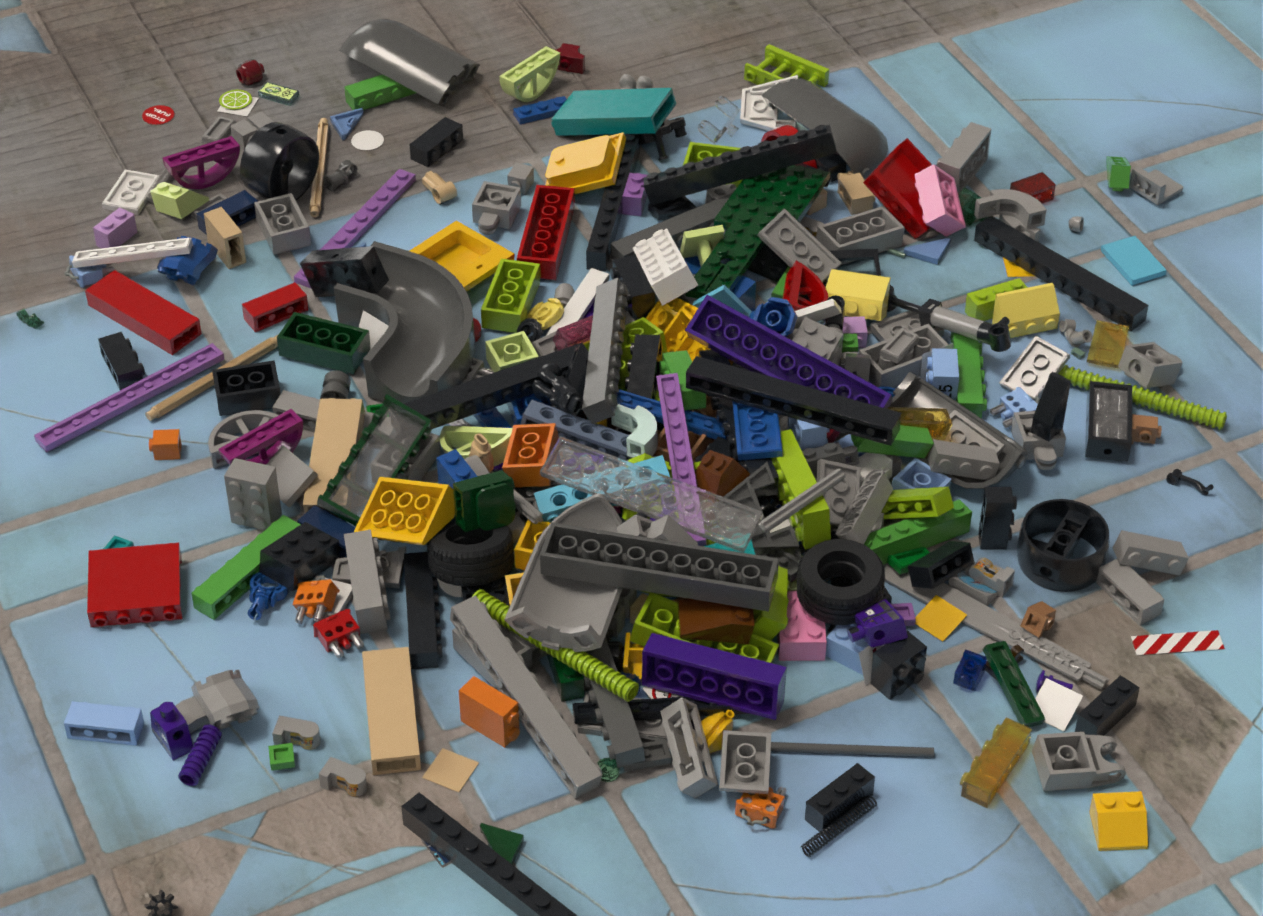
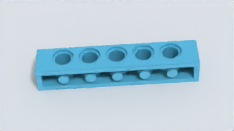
[534,455,672,523]

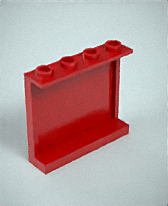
[863,138,959,239]
[87,542,183,627]

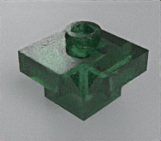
[958,187,987,226]

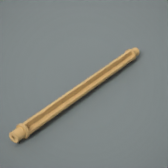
[309,118,329,217]
[145,335,278,421]

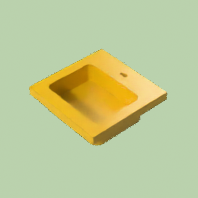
[545,132,626,194]
[409,220,514,292]

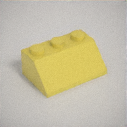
[826,269,891,321]
[992,283,1060,338]

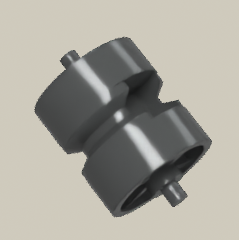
[320,371,351,399]

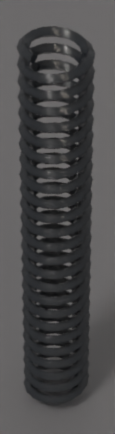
[801,795,877,857]

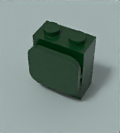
[453,470,516,532]

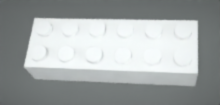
[633,229,698,306]

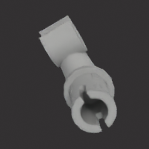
[1059,319,1093,347]

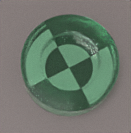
[597,758,620,782]

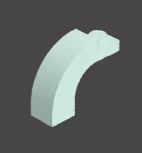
[611,404,658,458]

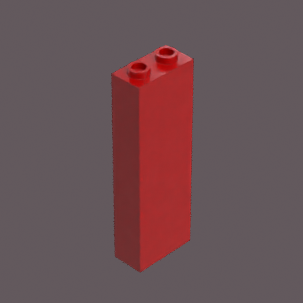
[85,270,202,355]

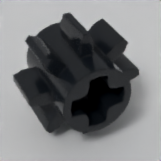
[144,890,178,916]

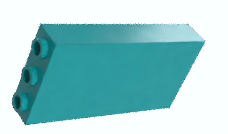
[551,88,677,136]

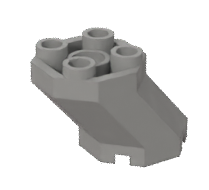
[191,670,260,730]

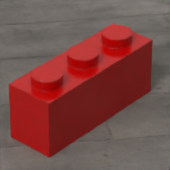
[242,282,309,332]

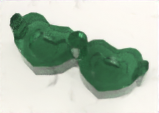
[16,308,44,329]

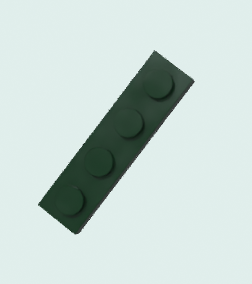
[983,641,1046,729]

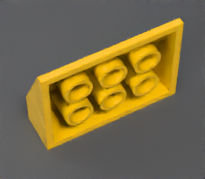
[354,477,455,545]

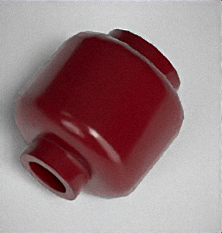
[236,59,265,86]

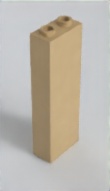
[303,398,365,518]
[362,647,421,775]

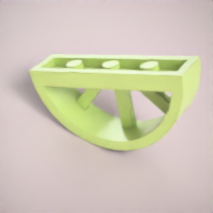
[499,46,560,102]
[440,426,513,467]

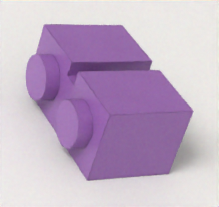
[622,173,647,216]

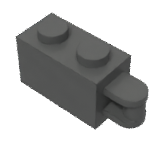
[802,442,859,482]

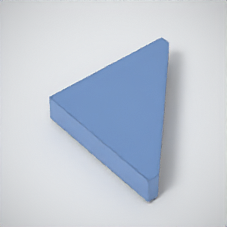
[330,108,364,141]
[903,238,951,265]

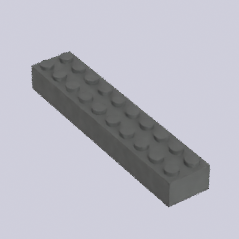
[540,522,779,611]

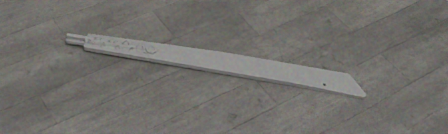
[884,563,1109,690]

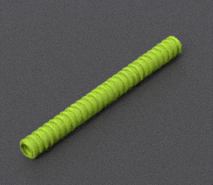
[1058,365,1227,430]
[472,589,639,702]

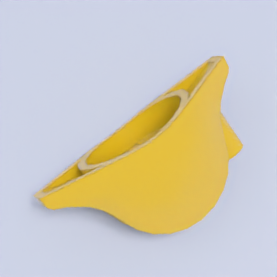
[701,710,735,753]

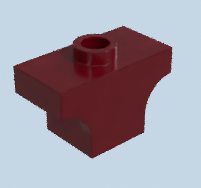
[555,43,585,74]

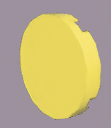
[526,298,564,330]

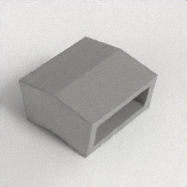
[175,696,210,735]

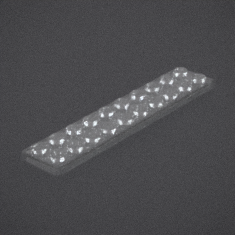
[540,436,763,553]

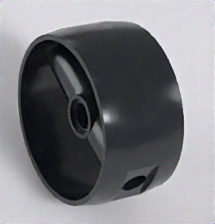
[240,122,319,201]
[1017,499,1110,592]

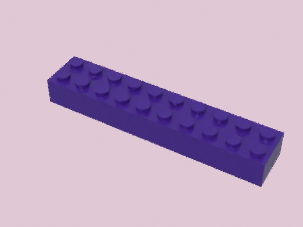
[685,295,893,409]

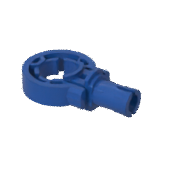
[248,572,289,620]

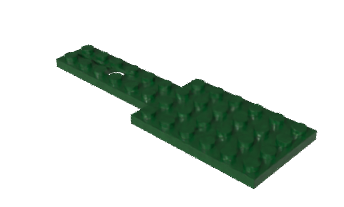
[685,165,830,299]

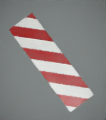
[1131,630,1225,655]

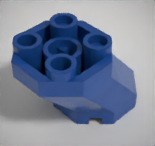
[157,236,218,285]
[750,297,798,337]

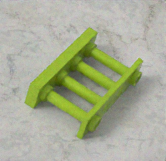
[744,44,829,87]

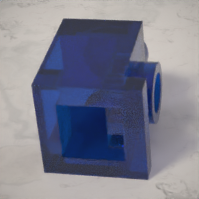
[953,649,987,691]

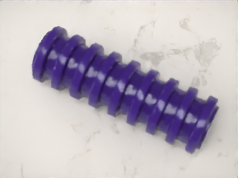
[178,724,222,786]

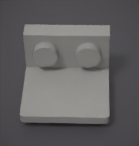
[1129,166,1183,205]

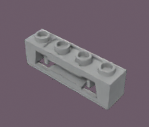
[660,697,718,798]

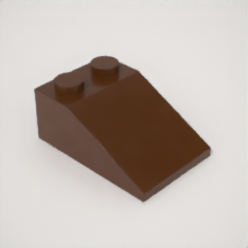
[695,450,750,528]
[677,598,755,644]

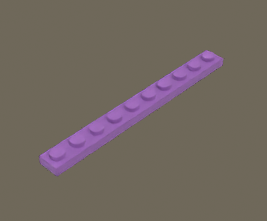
[294,169,416,288]
[34,343,225,452]
[656,373,707,546]

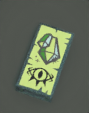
[258,82,299,106]

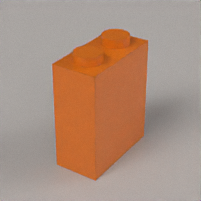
[459,676,520,748]

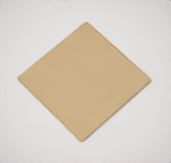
[422,748,479,792]

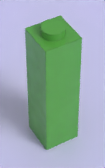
[851,425,934,458]

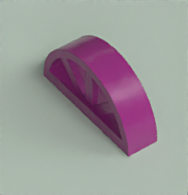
[162,136,240,189]
[218,409,303,465]

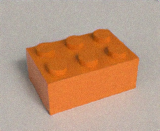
[502,423,560,488]

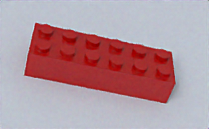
[517,185,575,280]

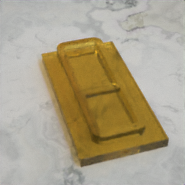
[1087,320,1129,368]

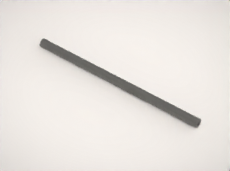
[771,742,934,757]

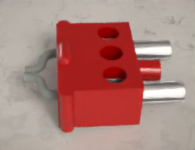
[313,609,364,658]

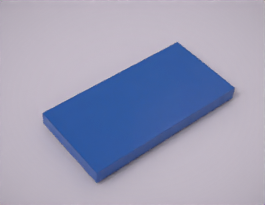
[733,402,783,460]

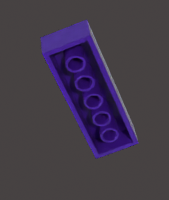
[642,633,787,720]

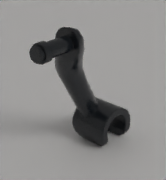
[1166,469,1214,495]

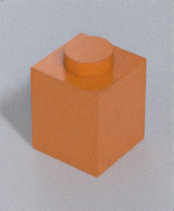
[149,429,182,460]

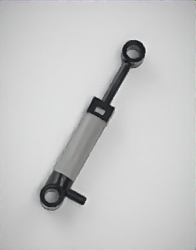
[887,285,1011,352]

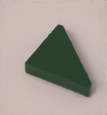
[480,823,524,864]

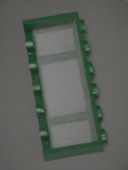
[317,394,432,527]

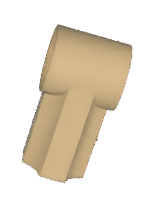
[422,171,457,204]

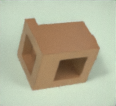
[1132,414,1162,444]
[1020,601,1056,638]

